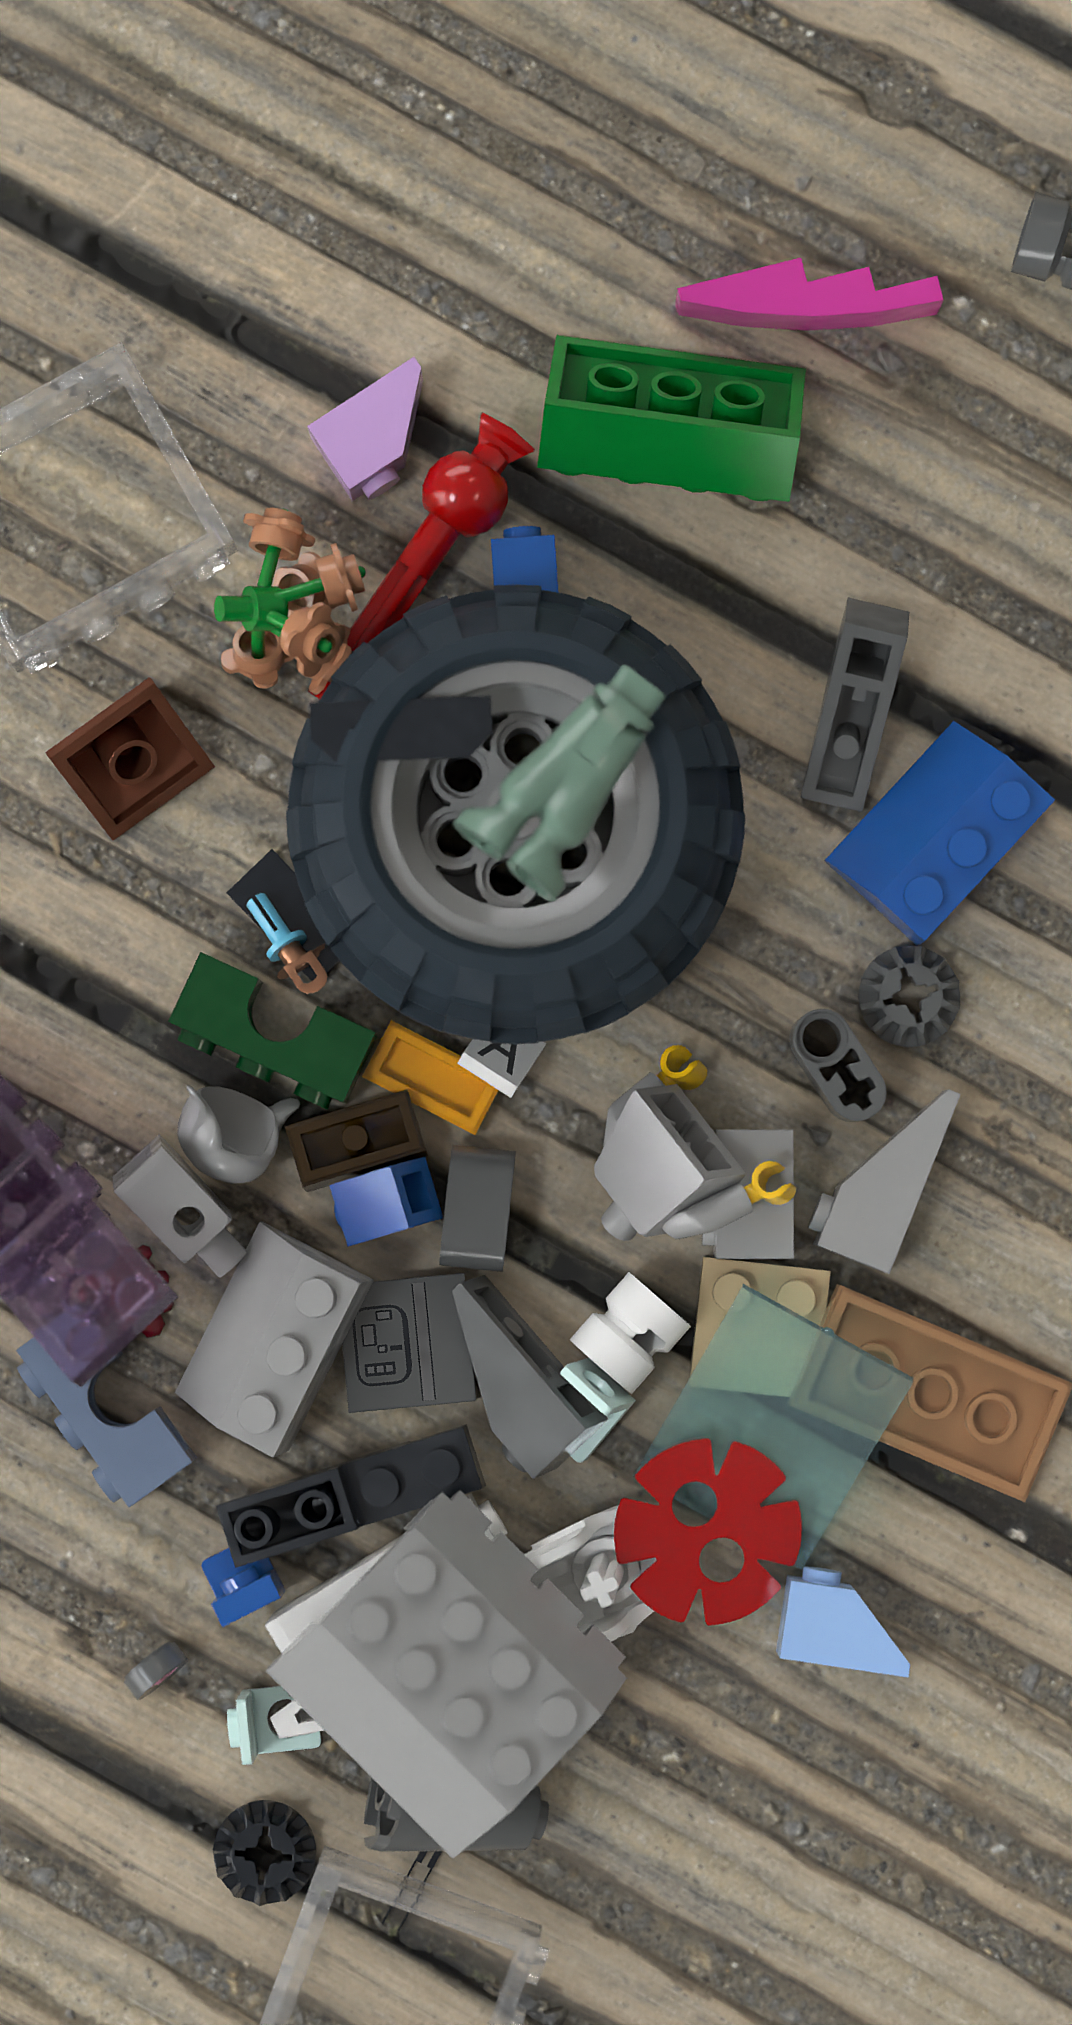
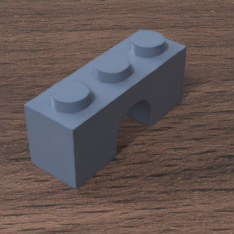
[16,1303,197,1508]

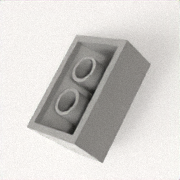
[175,1222,374,1457]

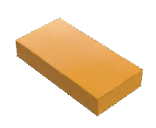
[362,1020,499,1135]

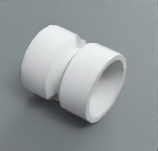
[570,1272,691,1394]

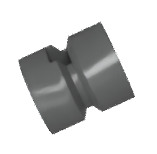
[1011,192,1072,290]

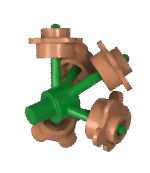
[214,508,366,695]

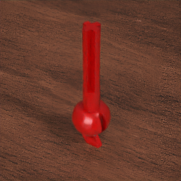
[308,412,535,700]

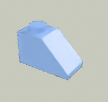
[776,1566,910,1678]

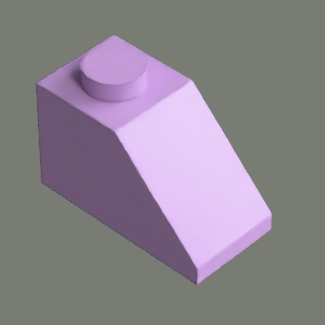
[307,357,423,501]

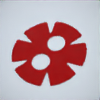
[614,1438,802,1626]

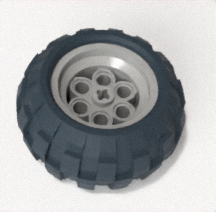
[286,584,746,1044]

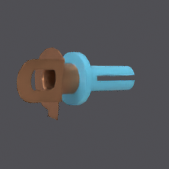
[247,893,328,994]

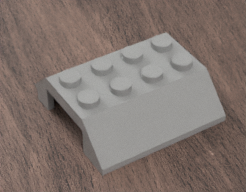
[265,1490,627,1858]

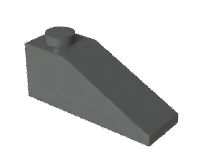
[801,597,910,812]
[452,1275,608,1479]

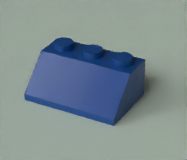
[824,721,1055,946]

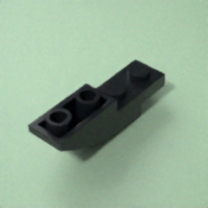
[216,1424,486,1568]

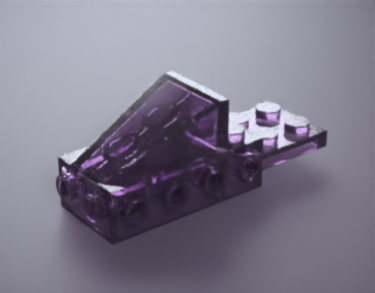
[0,1074,179,1388]

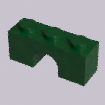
[168,952,378,1110]

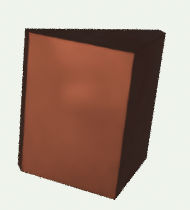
[45,677,215,841]

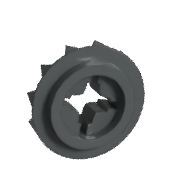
[858,946,960,1047]

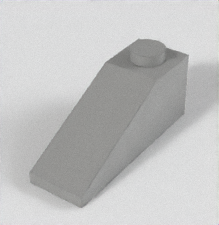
[808,1089,961,1274]

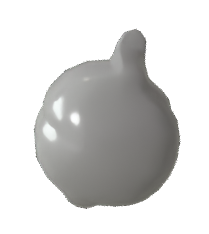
[177,1085,300,1184]

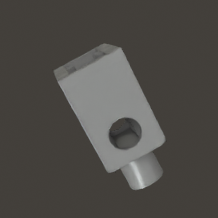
[113,1134,247,1278]

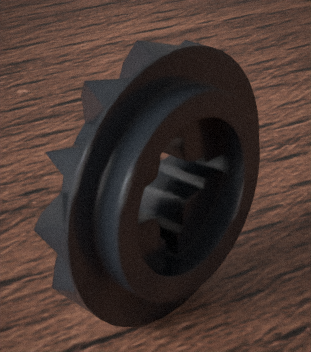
[212,1800,316,1906]

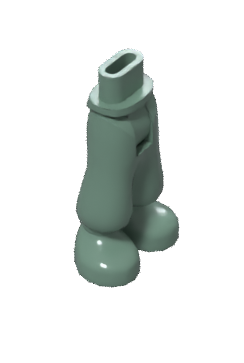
[453,665,666,902]

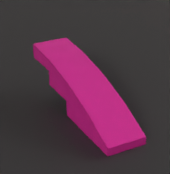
[675,258,944,331]

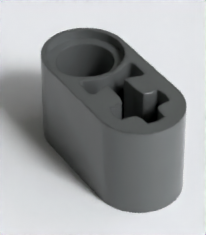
[789,1009,886,1122]
[439,1144,516,1272]

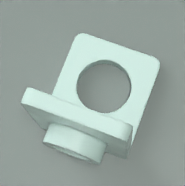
[560,1358,636,1463]
[227,1686,321,1765]

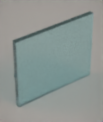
[633,1284,914,1570]

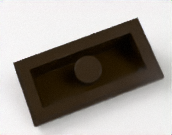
[285,1089,428,1192]

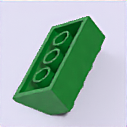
[537,335,806,502]

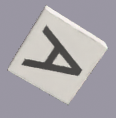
[457,1039,546,1098]

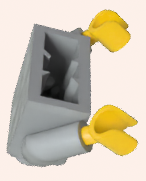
[594,1045,796,1241]

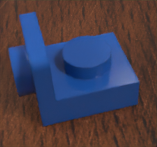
[201,1547,286,1627]

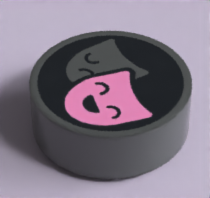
[124,1641,188,1701]

